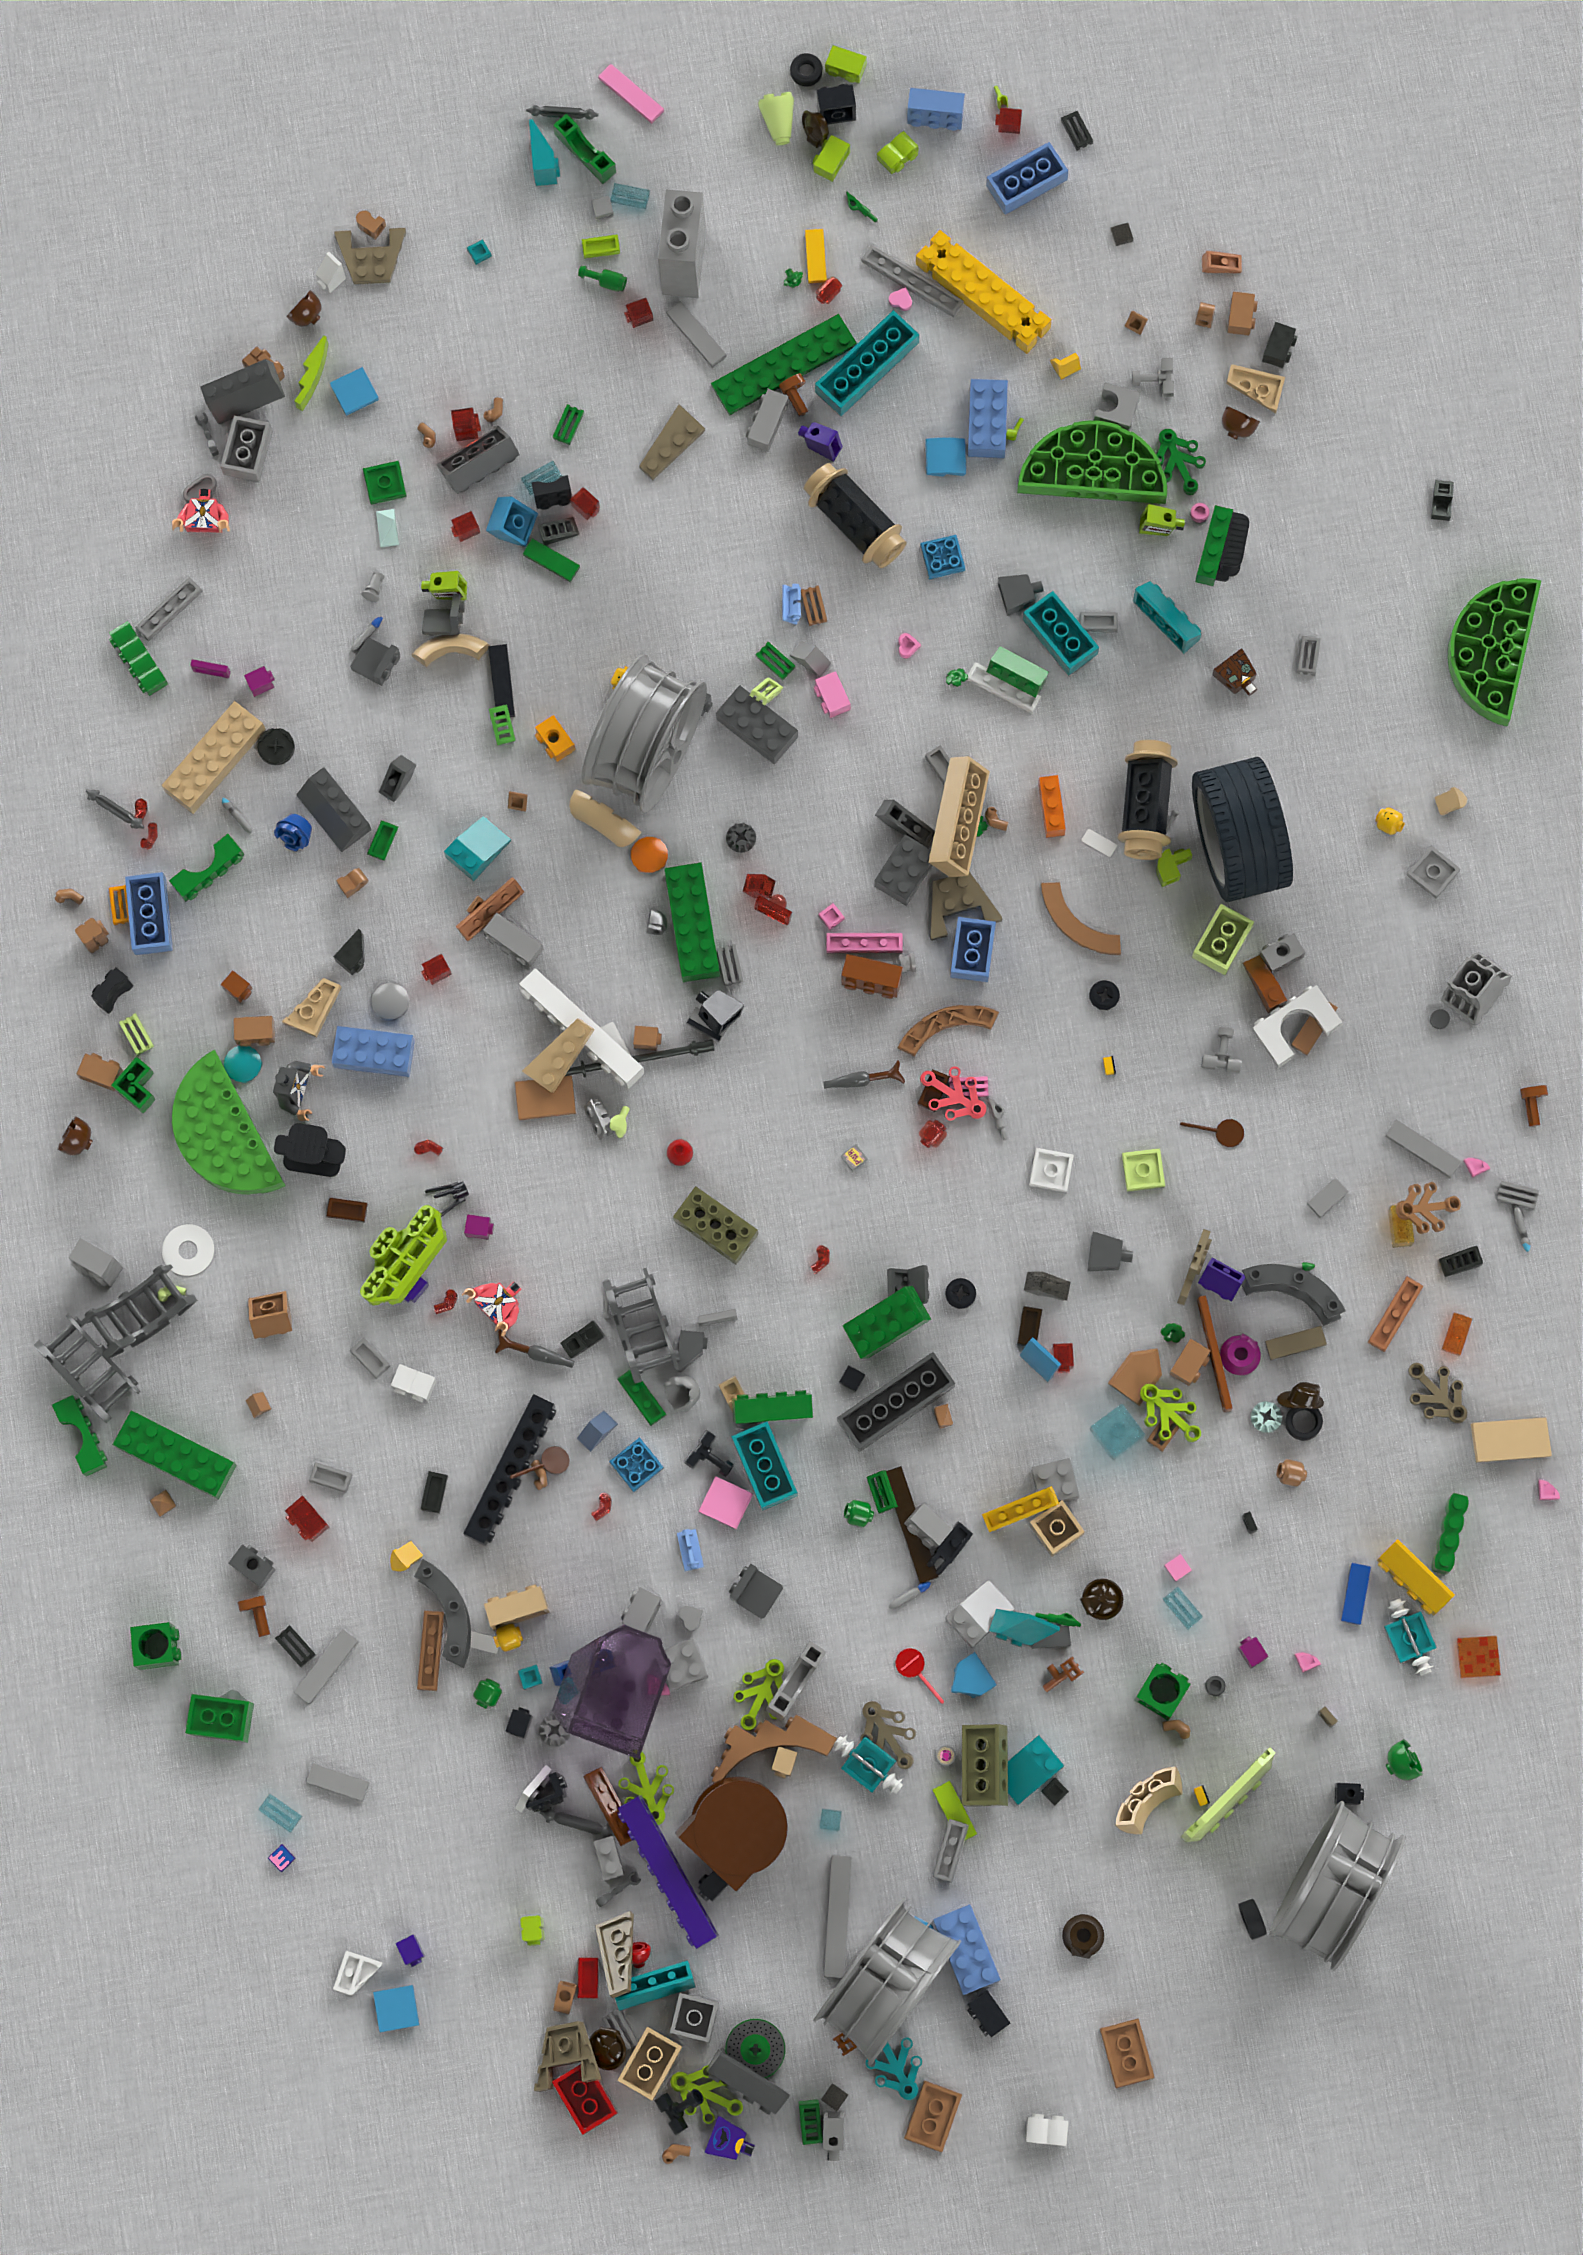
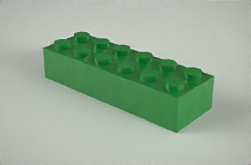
[664,862,720,983]
[112,1410,237,1500]

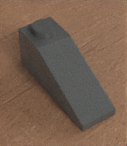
[875,799,935,847]

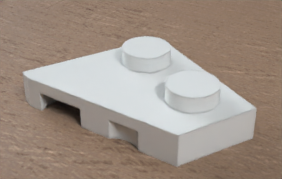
[515,1765,552,1813]
[333,1951,383,1996]

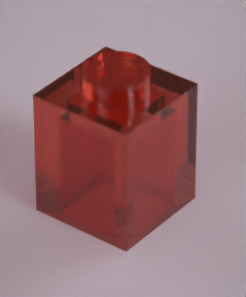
[995,107,1022,134]
[624,297,654,328]
[570,487,600,520]
[450,511,480,542]
[743,874,776,899]
[421,953,452,985]
[1052,1343,1074,1373]

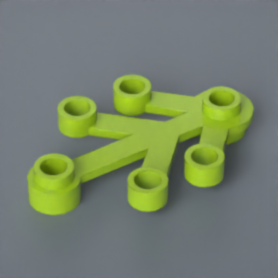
[1140,1384,1201,1442]
[734,1659,784,1731]
[618,1750,674,1825]
[670,2066,743,2124]

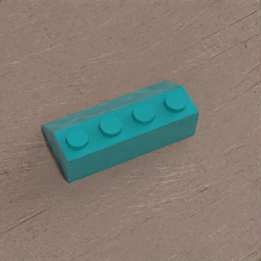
[1133,581,1202,654]

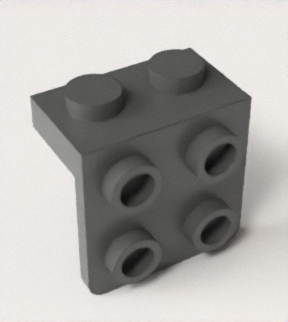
[422,594,465,636]
[350,638,400,686]
[887,1265,930,1304]
[729,1564,783,1619]

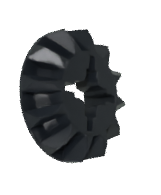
[1089,980,1120,1011]
[945,1278,976,1309]

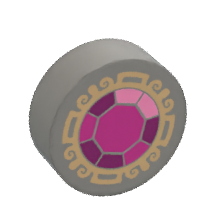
[936,1746,956,1766]

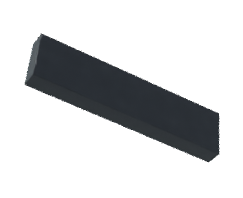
[488,644,515,717]

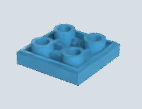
[330,367,379,416]
[920,535,965,579]
[609,1437,664,1492]
[373,1985,420,2032]

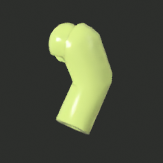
[157,1285,186,1302]

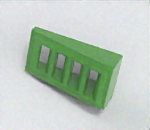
[489,704,516,745]

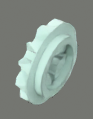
[1251,1401,1282,1433]

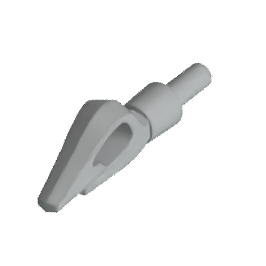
[987,1098,1008,1141]

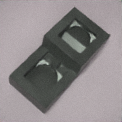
[1431,480,1454,521]
[560,1321,605,1359]

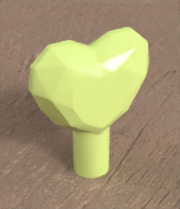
[609,1106,630,1138]

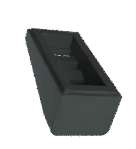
[538,517,580,546]
[1439,1245,1483,1277]

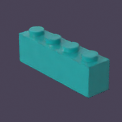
[615,1960,696,2011]

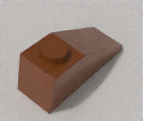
[1242,955,1287,1013]

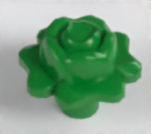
[783,268,803,288]

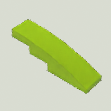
[294,335,329,412]

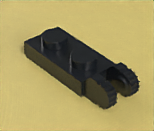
[926,1521,973,1575]

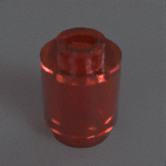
[816,276,842,304]

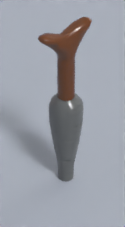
[823,1060,905,1089]
[495,1329,574,1368]

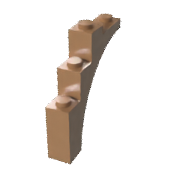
[711,1715,837,1783]

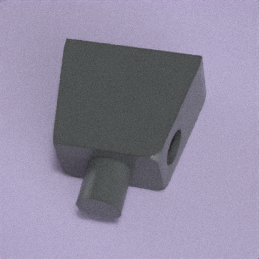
[997,574,1044,616]
[1087,1232,1133,1271]

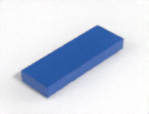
[1341,1563,1371,1625]

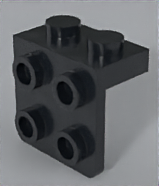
[526,1772,567,1812]

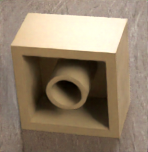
[1029,1500,1085,1557]

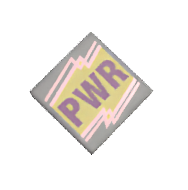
[841,1144,868,1172]

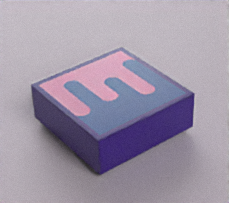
[268,1844,296,1872]

